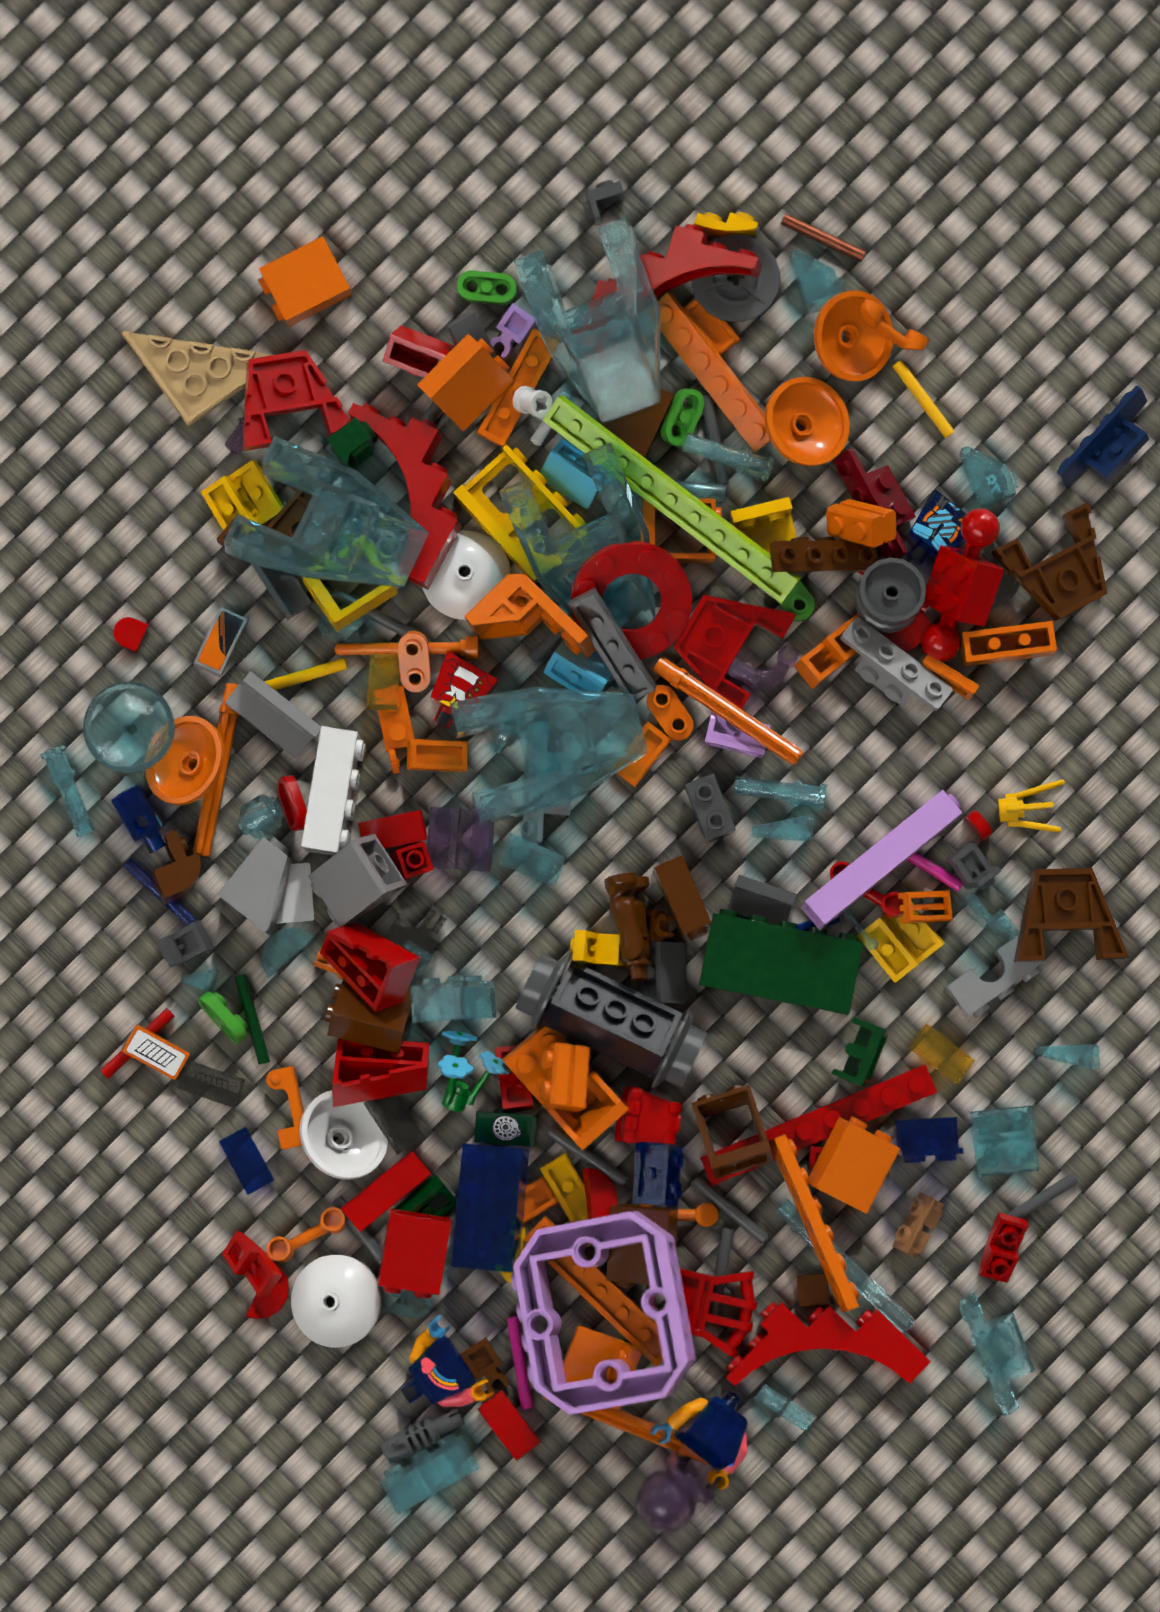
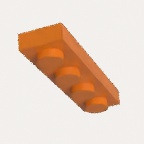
[477,328,560,448]

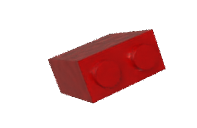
[377,1208,452,1298]

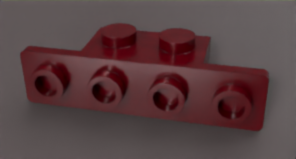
[833,448,916,559]

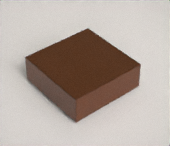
[796,1273,830,1306]

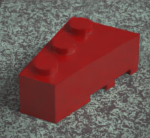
[320,922,420,1012]
[332,1038,430,1108]

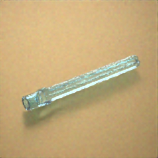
[775,1199,915,1333]

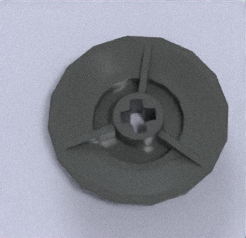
[691,234,780,322]

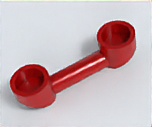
[830,861,904,919]

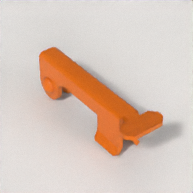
[266,1066,310,1161]

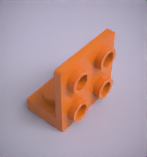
[563,1325,642,1410]

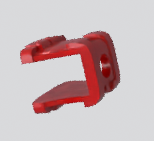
[614,1086,682,1145]

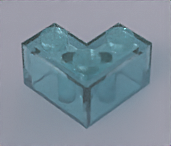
[410,975,497,1023]

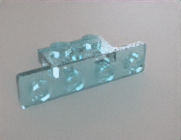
[960,1293,1035,1416]

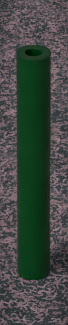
[234,974,270,1065]

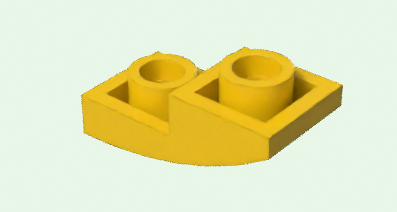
[694,212,758,237]

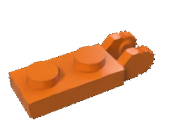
[374,686,415,774]

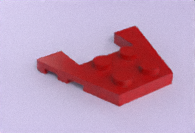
[242,350,352,451]
[673,595,796,709]

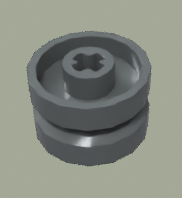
[855,558,926,633]

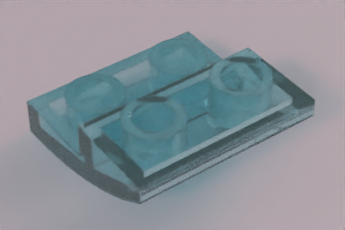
[970,1105,1039,1177]

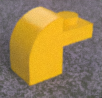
[570,930,626,968]

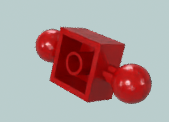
[921,508,1005,662]

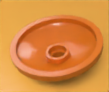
[814,290,893,381]
[765,377,850,466]
[145,716,225,805]

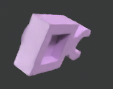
[490,303,539,360]

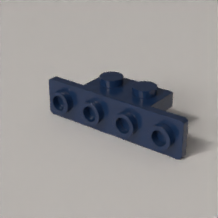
[1057,386,1149,488]

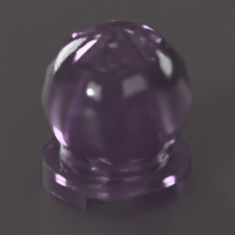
[636,1451,716,1531]

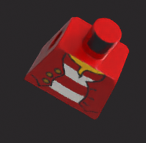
[431,651,499,729]

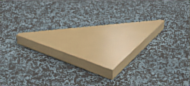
[121,331,275,427]

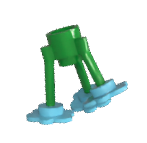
[438,1031,511,1112]

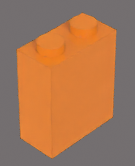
[257,236,352,327]
[417,334,514,432]
[809,1117,900,1214]

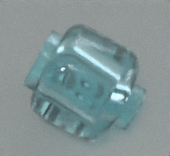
[238,794,285,839]

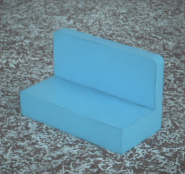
[540,439,611,509]
[543,640,612,705]

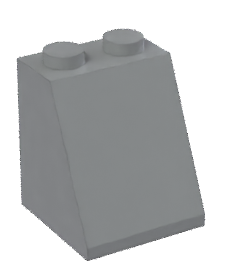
[308,834,408,927]
[217,837,292,936]

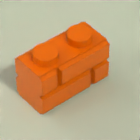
[826,499,896,547]
[539,1043,590,1112]

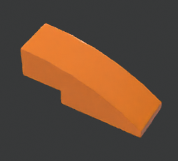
[794,613,883,689]

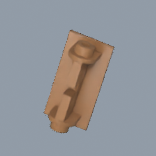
[892,1192,944,1259]

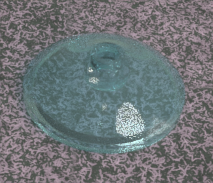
[83,682,175,773]

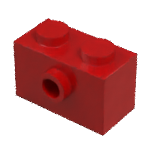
[382,325,455,378]

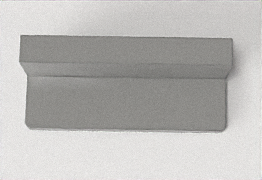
[225,671,321,758]

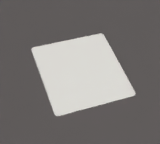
[276,863,314,924]

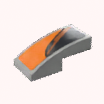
[193,607,248,678]

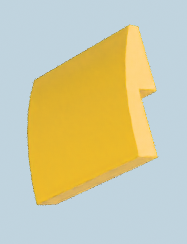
[201,460,284,532]
[857,902,945,983]

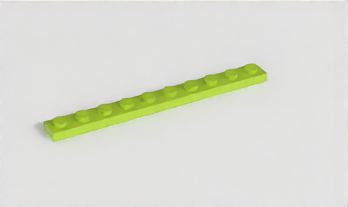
[542,395,801,604]

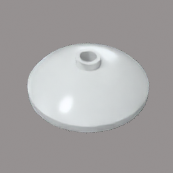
[422,530,511,620]
[300,1090,388,1180]
[291,1255,382,1348]

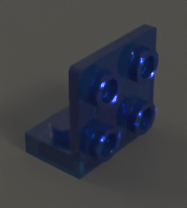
[895,1117,964,1163]

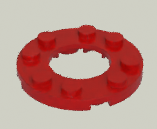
[570,541,692,660]

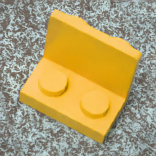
[729,497,797,554]

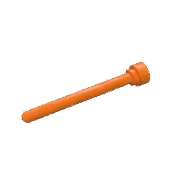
[334,636,479,660]

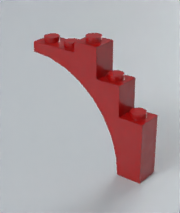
[578,224,762,362]
[348,403,462,590]
[725,1301,931,1386]

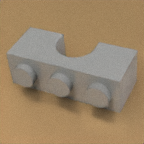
[945,934,1043,1018]

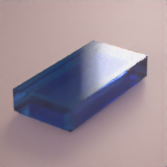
[219,1127,275,1195]

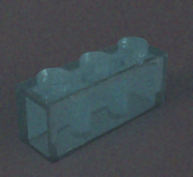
[380,1433,480,1515]

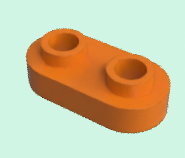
[398,631,431,692]
[647,685,693,741]

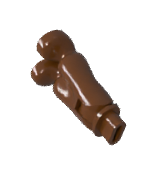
[604,873,651,982]

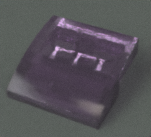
[427,807,496,872]

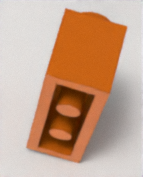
[960,621,1057,667]

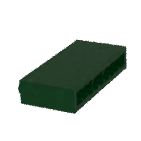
[698,909,863,1015]

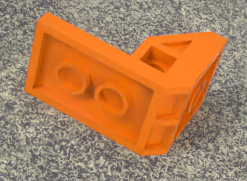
[464,574,595,659]
[502,1024,628,1151]

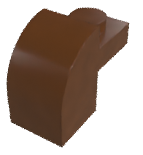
[152,830,201,905]

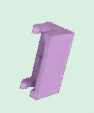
[704,712,771,758]

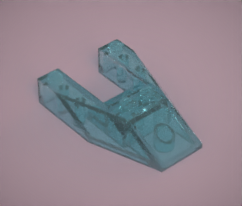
[513,217,660,424]
[224,436,429,587]
[499,442,656,629]
[449,687,648,826]

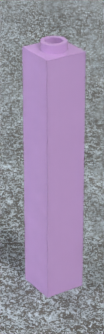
[801,790,962,931]

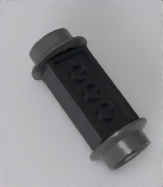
[515,953,708,1089]

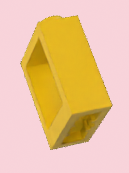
[302,537,398,632]

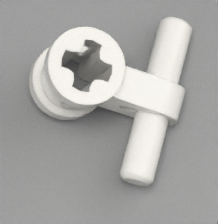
[513,386,571,446]

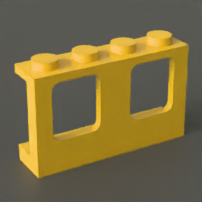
[453,444,588,584]

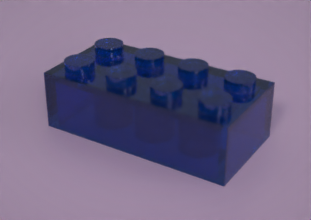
[451,1143,530,1272]

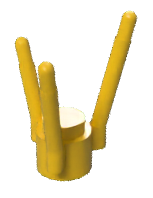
[998,779,1065,833]

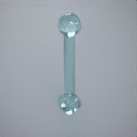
[842,909,878,950]

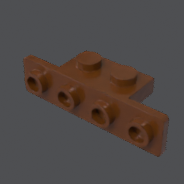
[769,537,878,572]

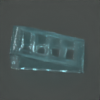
[751,815,814,842]
[1034,1044,1100,1069]

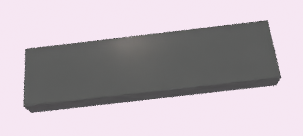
[568,587,656,703]

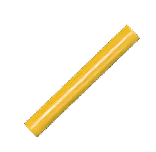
[892,360,955,439]
[264,658,348,691]

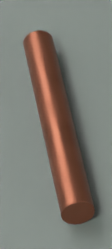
[781,213,866,262]

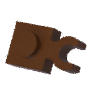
[646,910,676,942]
[460,1337,509,1396]

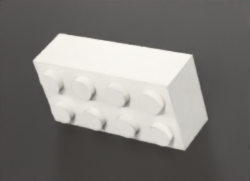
[301,726,366,856]

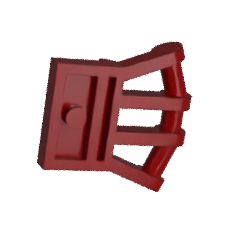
[679,1268,758,1358]

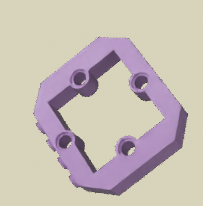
[511,1211,696,1415]

